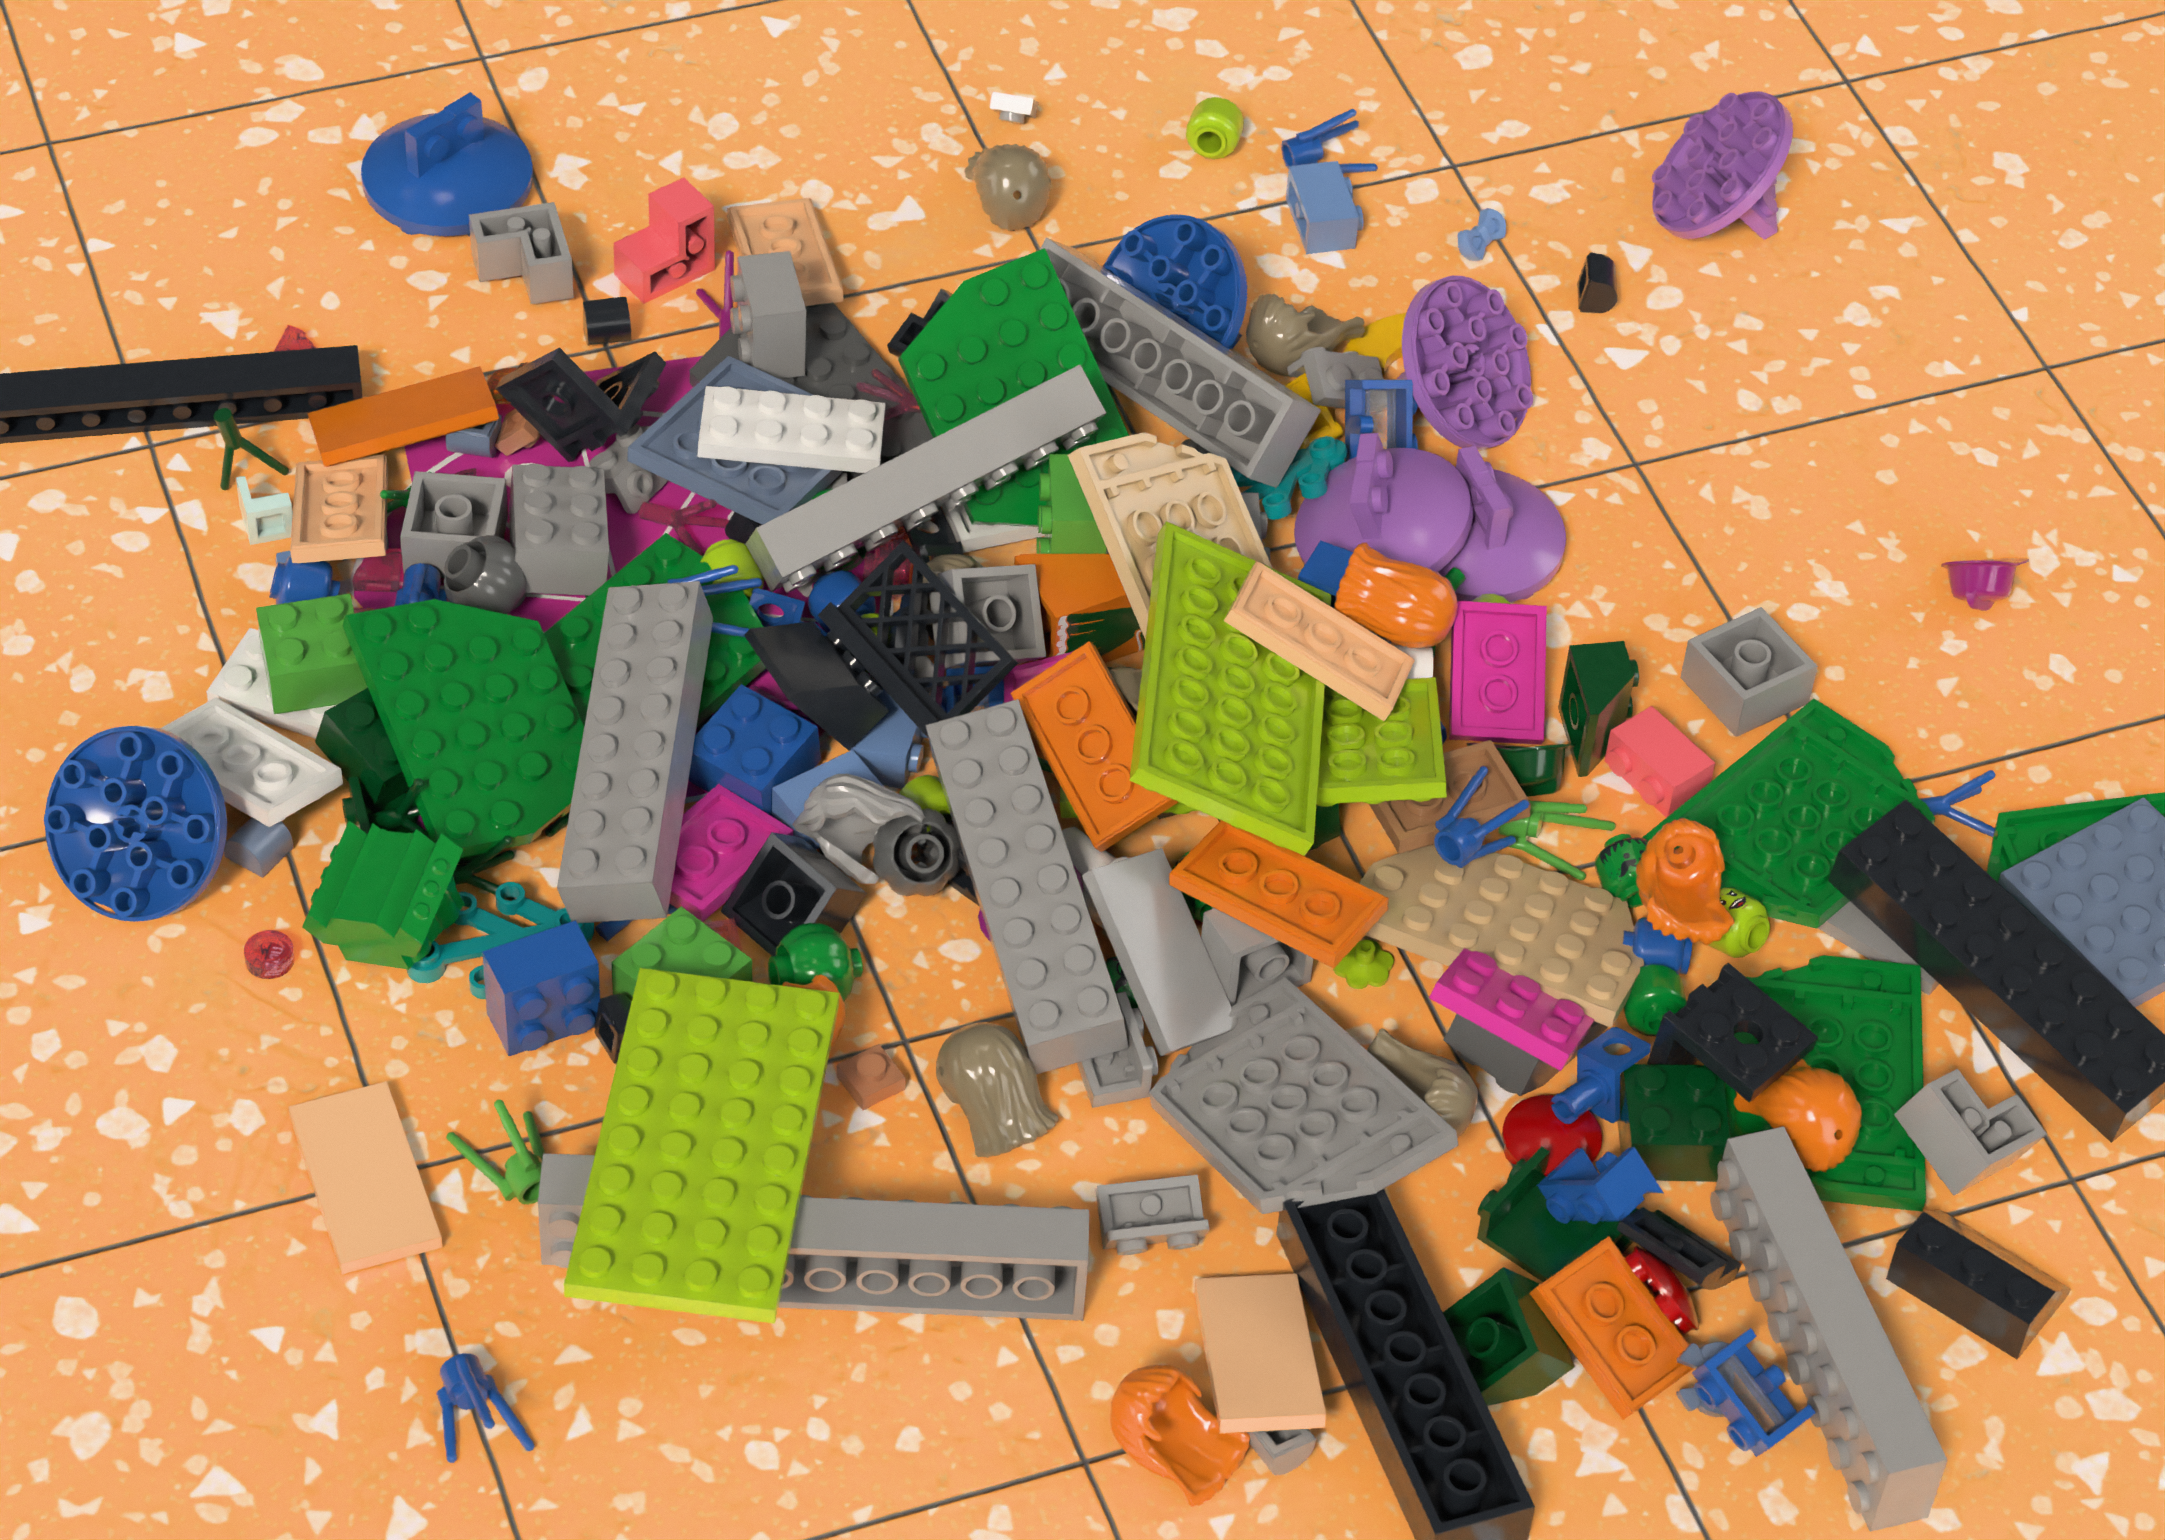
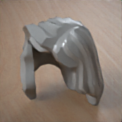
[792,774,925,884]

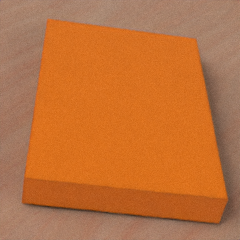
[1529,1236,1694,1420]

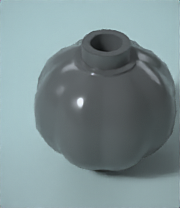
[444,535,526,614]
[872,808,961,897]

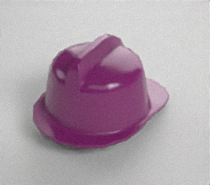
[1941,558,2029,611]

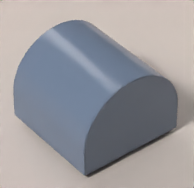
[446,414,501,458]
[224,817,293,878]

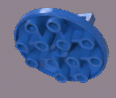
[361,92,533,236]
[1103,214,1247,349]
[44,725,227,922]

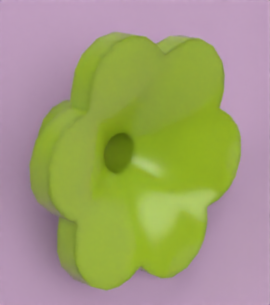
[1333,939,1394,989]

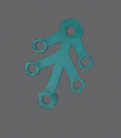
[1229,436,1347,520]
[406,882,594,999]

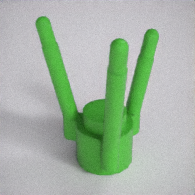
[1498,800,1616,880]
[446,1099,545,1205]

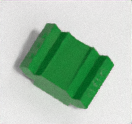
[302,821,465,970]

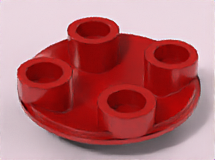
[1502,1095,1602,1176]
[1624,1246,1699,1335]

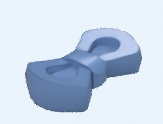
[1457,208,1506,261]

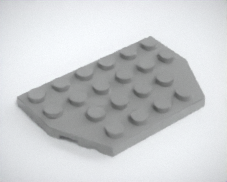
[1149,977,1459,1214]

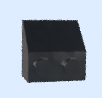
[720,832,867,956]

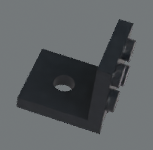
[495,347,667,462]
[1647,963,1818,1103]

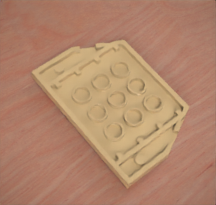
[1068,432,1272,640]
[1359,844,1644,1028]

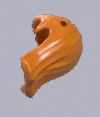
[1334,542,1458,648]
[1636,818,1734,946]
[1733,1059,1862,1172]
[1110,1365,1250,1507]

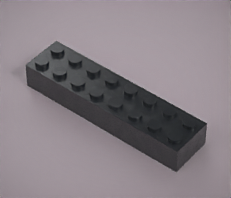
[1828,799,2165,1143]
[1276,1189,1535,1540]

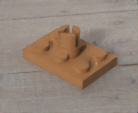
[1369,740,1531,854]

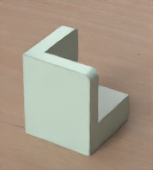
[236,476,293,545]

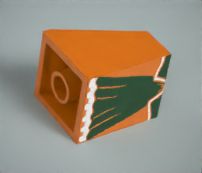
[1014,554,1145,663]

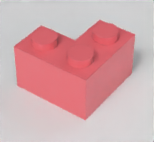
[613,177,715,304]

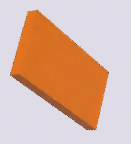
[308,366,499,467]
[1010,641,1178,852]
[1169,820,1389,969]

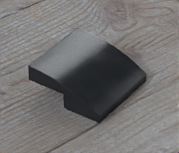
[1617,1207,1742,1290]

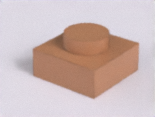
[495,409,541,456]
[836,1044,905,1111]

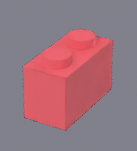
[1604,706,1715,818]

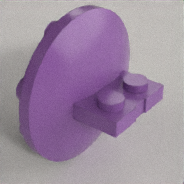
[1652,91,1793,240]
[1397,275,1533,450]
[1294,433,1474,572]
[1438,445,1566,602]

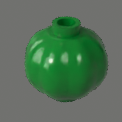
[768,923,863,1002]

